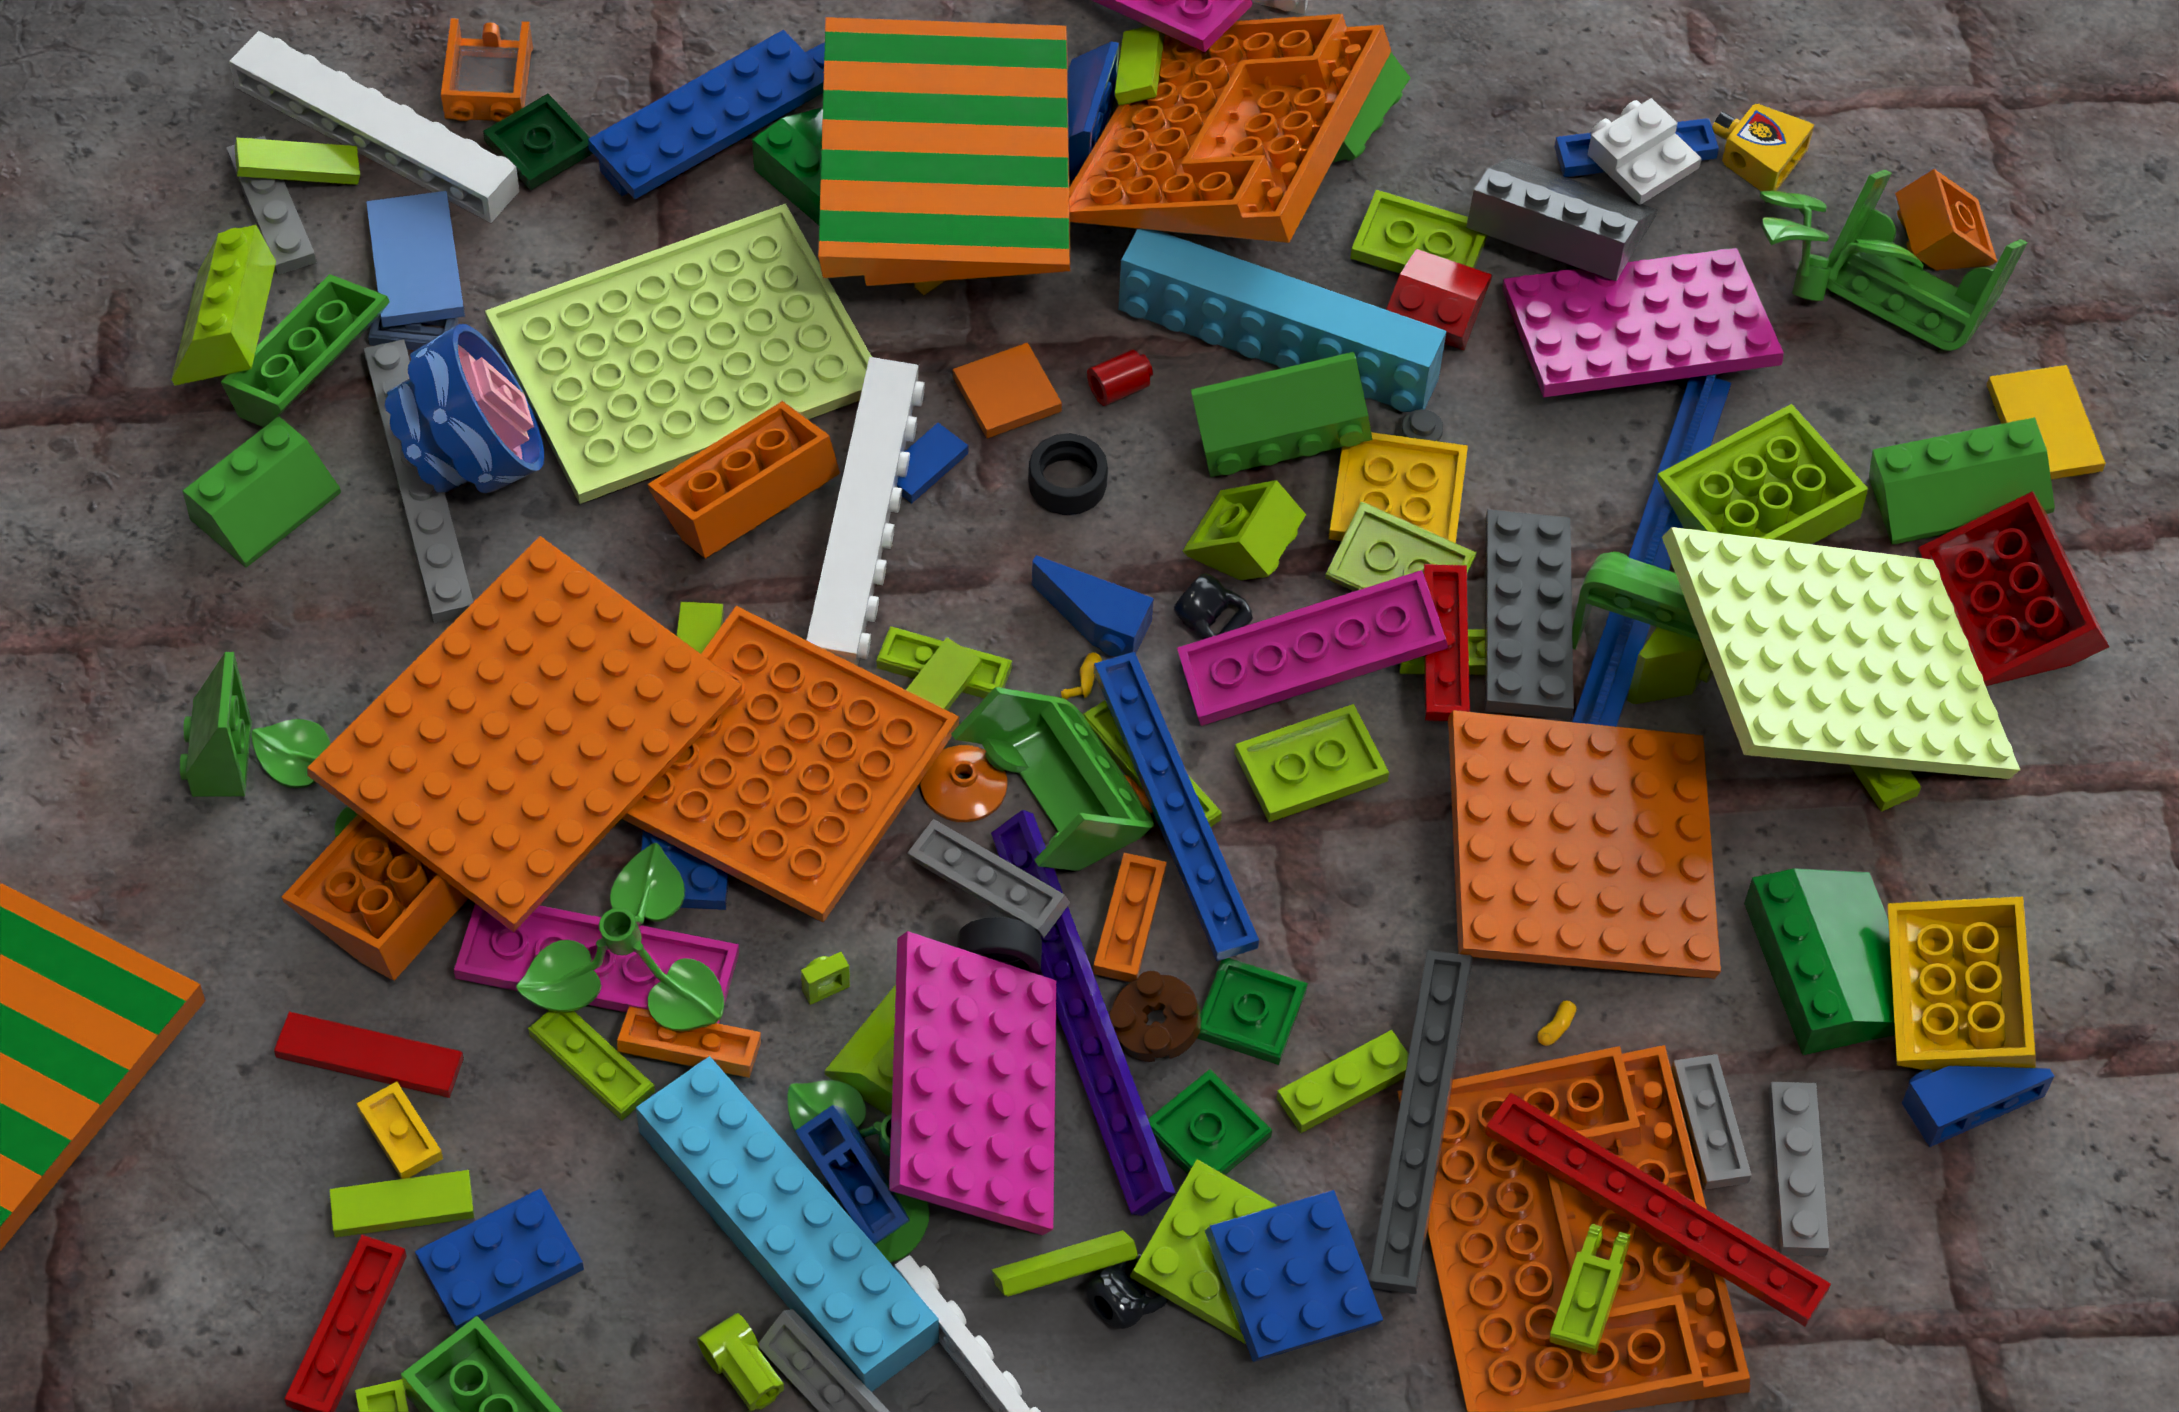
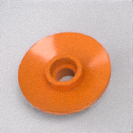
[920,745,1007,822]

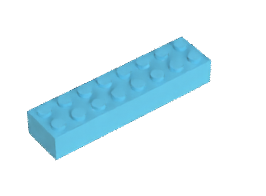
[1118,229,1446,412]
[636,1056,939,1392]

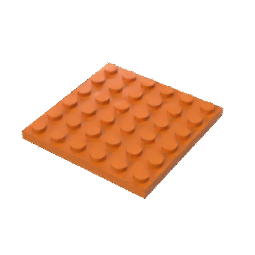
[622,606,959,923]
[1448,710,1721,979]

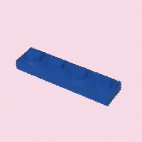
[1554,118,1719,177]

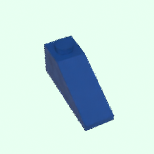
[1032,555,1154,657]
[1902,1066,2054,1147]
[795,1105,910,1245]

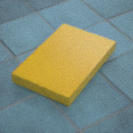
[1987,365,2106,479]

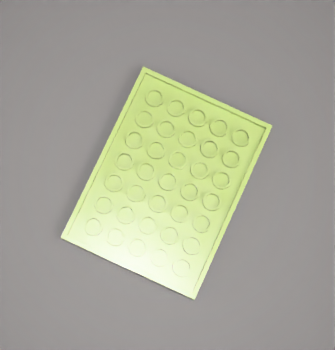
[485,203,872,504]
[1662,527,2020,779]

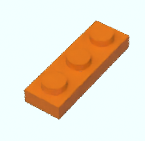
[1093,853,1167,982]
[617,1006,761,1078]

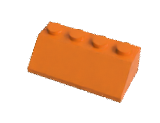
[647,401,840,558]

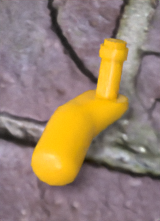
[1061,652,1102,699]
[1537,1000,1577,1046]

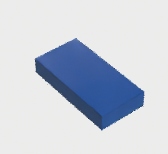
[897,423,968,504]

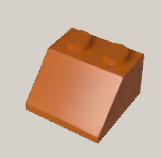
[1895,169,1997,271]

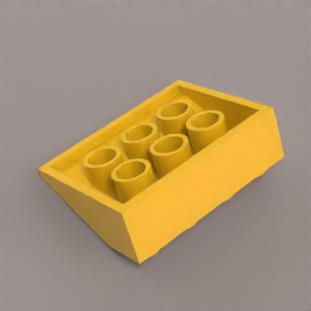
[1888,896,2036,1072]

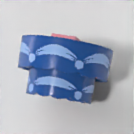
[384,324,544,493]

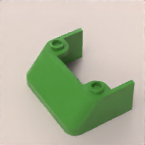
[1827,169,2028,351]
[1572,552,1723,699]
[951,687,1154,871]

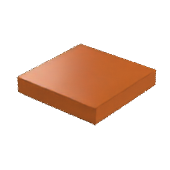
[953,342,1062,438]

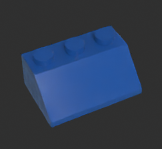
[1068,41,1119,180]

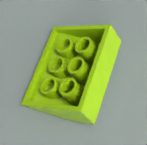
[1657,404,1868,544]

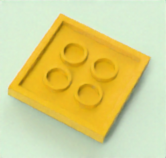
[1329,432,1468,543]

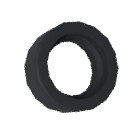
[1028,433,1108,515]
[956,917,1042,974]

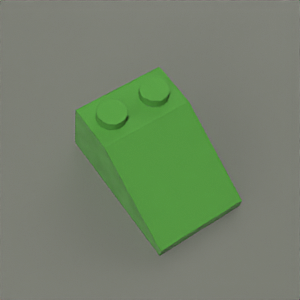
[180,652,252,797]

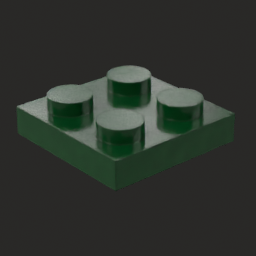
[483,93,593,190]

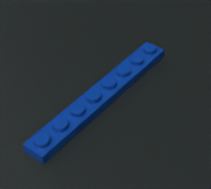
[1094,652,1259,961]

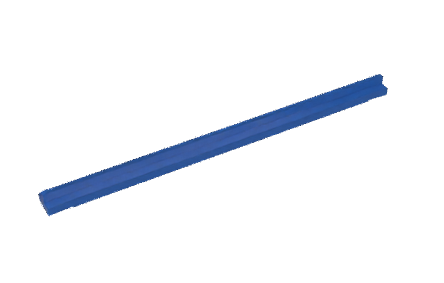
[1572,374,1731,727]

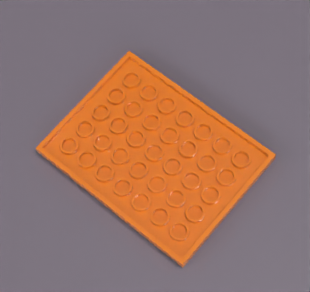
[307,536,742,932]

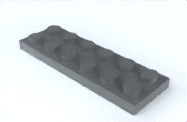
[1485,509,1574,720]

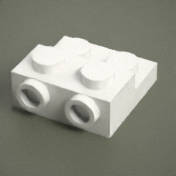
[1587,98,1702,205]

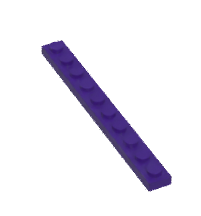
[991,810,1176,1216]

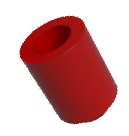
[1087,349,1153,406]

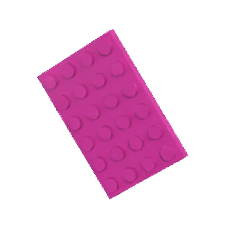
[1502,248,1784,397]
[889,931,1056,1236]

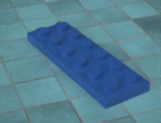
[588,29,824,200]

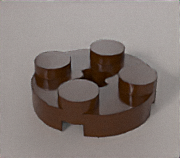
[1109,971,1201,1062]

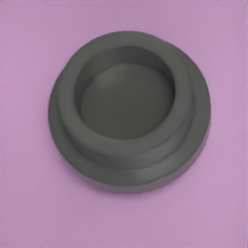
[1402,409,1443,441]

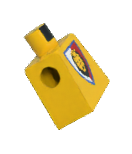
[1712,104,1814,191]

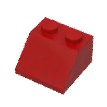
[1386,249,1493,350]

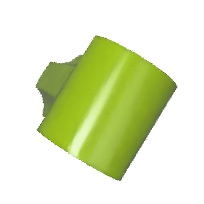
[697,1313,784,1411]

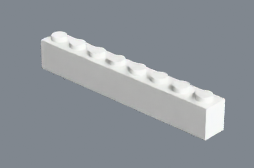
[229,31,520,223]
[807,357,925,666]

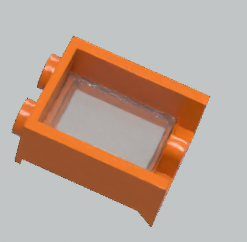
[441,18,533,122]

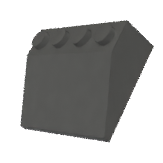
[1466,157,1658,281]

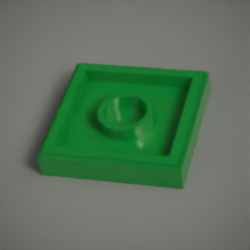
[1197,958,1308,1065]
[1148,1069,1272,1175]

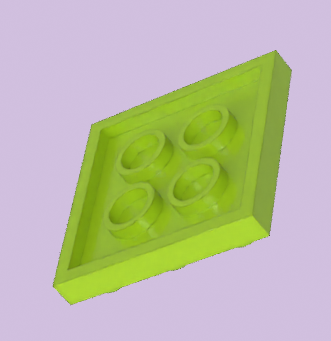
[1130,1159,1278,1344]

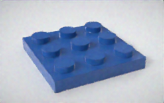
[1205,1190,1383,1362]

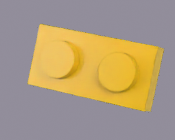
[356,1081,443,1179]

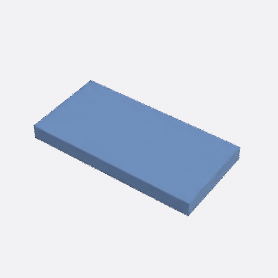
[366,191,465,327]

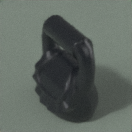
[1174,573,1253,639]
[1086,1253,1169,1329]

